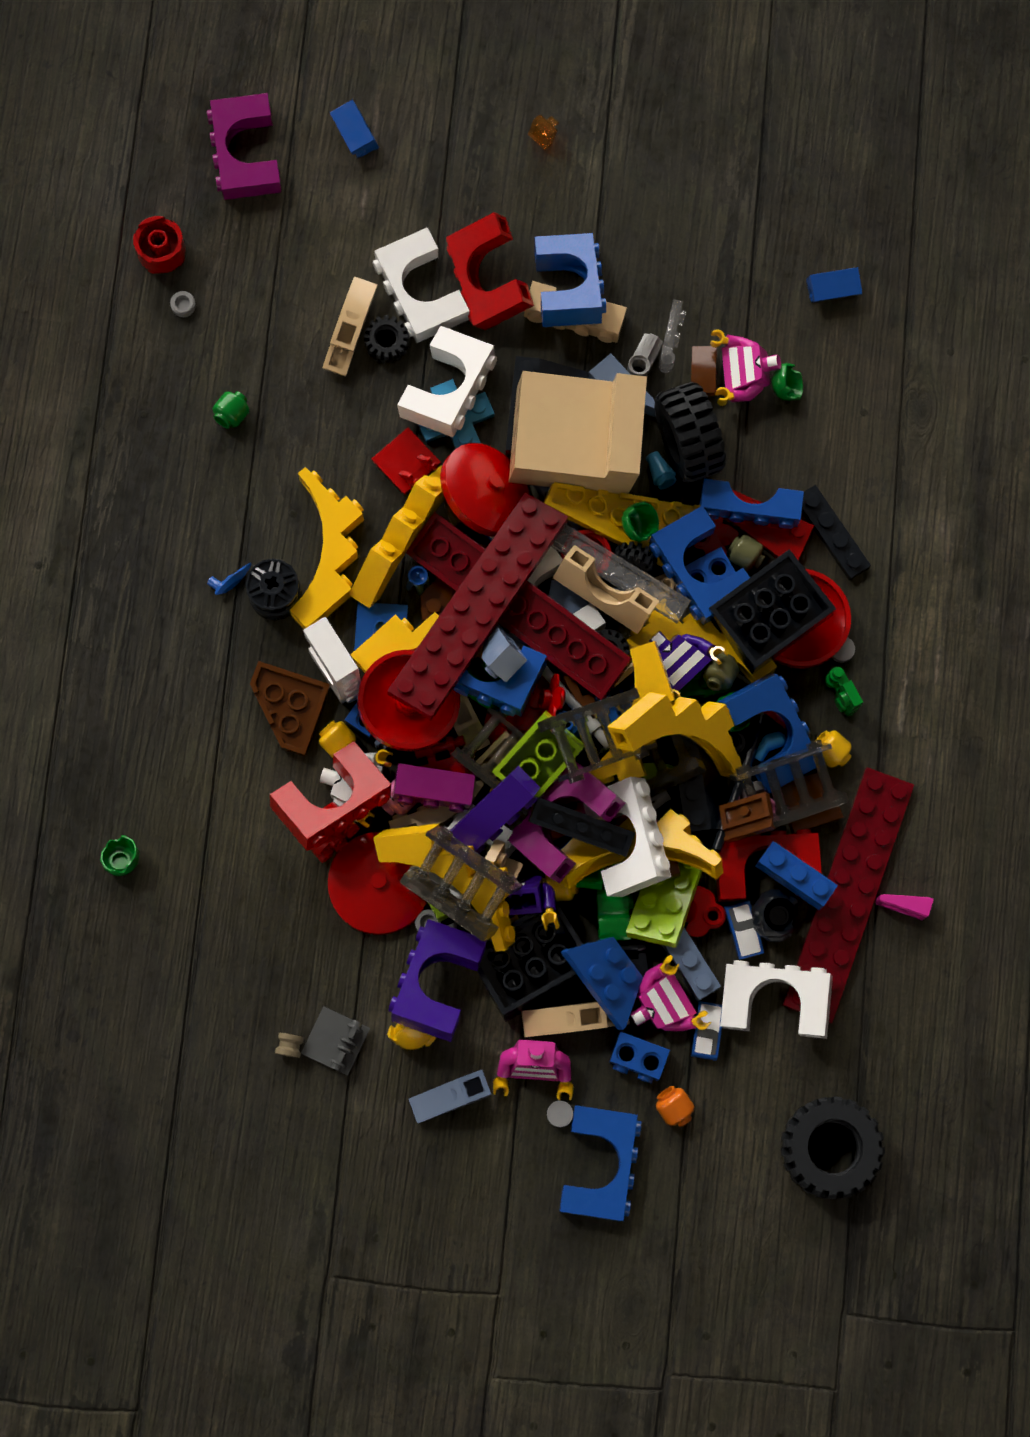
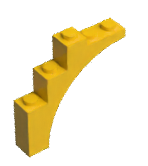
[349,465,445,608]
[290,467,364,629]
[627,601,777,683]
[351,612,484,673]
[587,641,676,784]
[607,692,745,779]
[560,809,723,889]
[373,823,515,952]

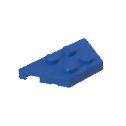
[561,937,643,1030]

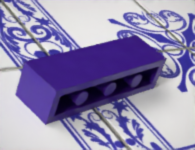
[445,765,541,855]

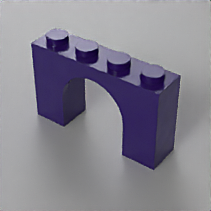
[388,919,487,1042]

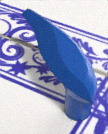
[207,563,252,595]

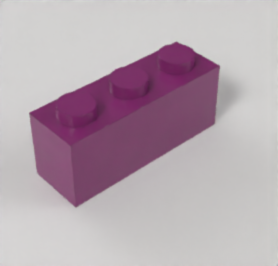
[392,763,475,813]

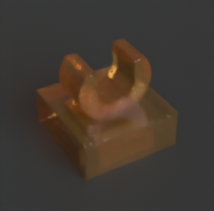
[528,114,559,150]

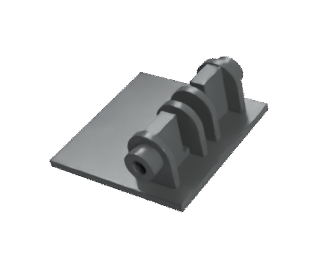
[301,1006,370,1076]

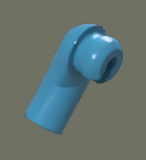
[755,732,786,762]

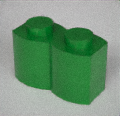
[596,889,634,942]

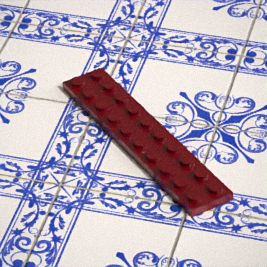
[387,493,568,721]
[406,512,632,701]
[782,767,914,1024]

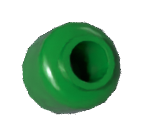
[212,391,249,429]

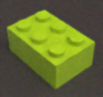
[492,711,585,797]

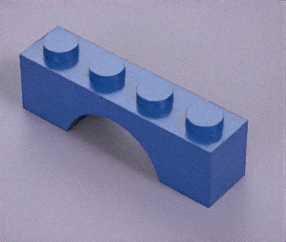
[699,478,804,529]

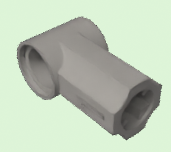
[627,333,663,377]

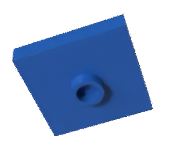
[354,602,408,651]

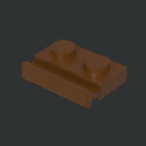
[719,792,775,843]

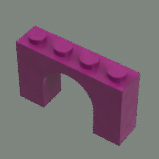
[207,93,282,200]
[508,760,626,884]

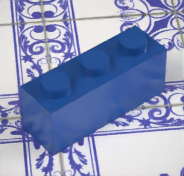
[755,841,838,910]

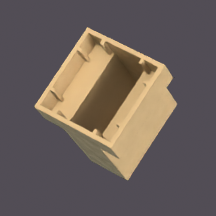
[509,371,647,494]

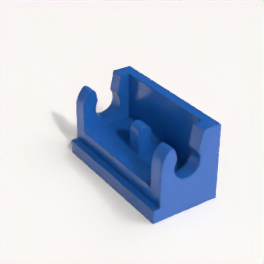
[330,99,379,158]
[806,267,862,302]

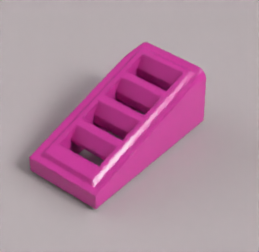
[875,894,934,920]

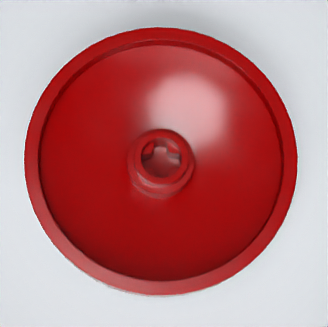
[440,443,530,537]
[773,569,851,668]
[357,650,460,751]
[328,832,427,935]

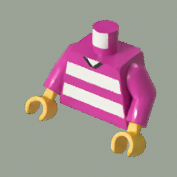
[710,330,781,406]
[630,955,712,1031]
[493,1040,574,1100]

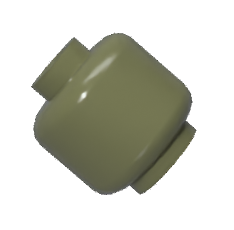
[727,535,765,572]
[702,653,739,691]

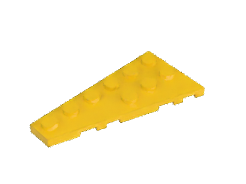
[544,482,700,567]

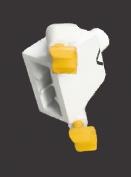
[320,749,393,828]

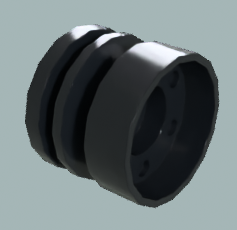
[245,558,302,621]

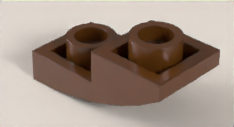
[691,346,717,396]

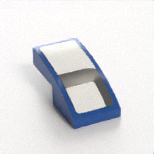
[724,900,764,960]
[691,1001,722,1061]

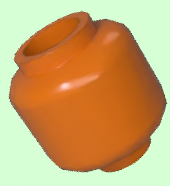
[656,1086,695,1127]

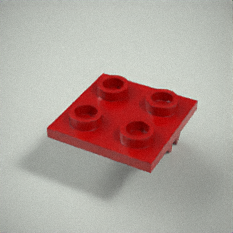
[371,427,441,495]

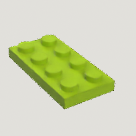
[626,862,702,948]

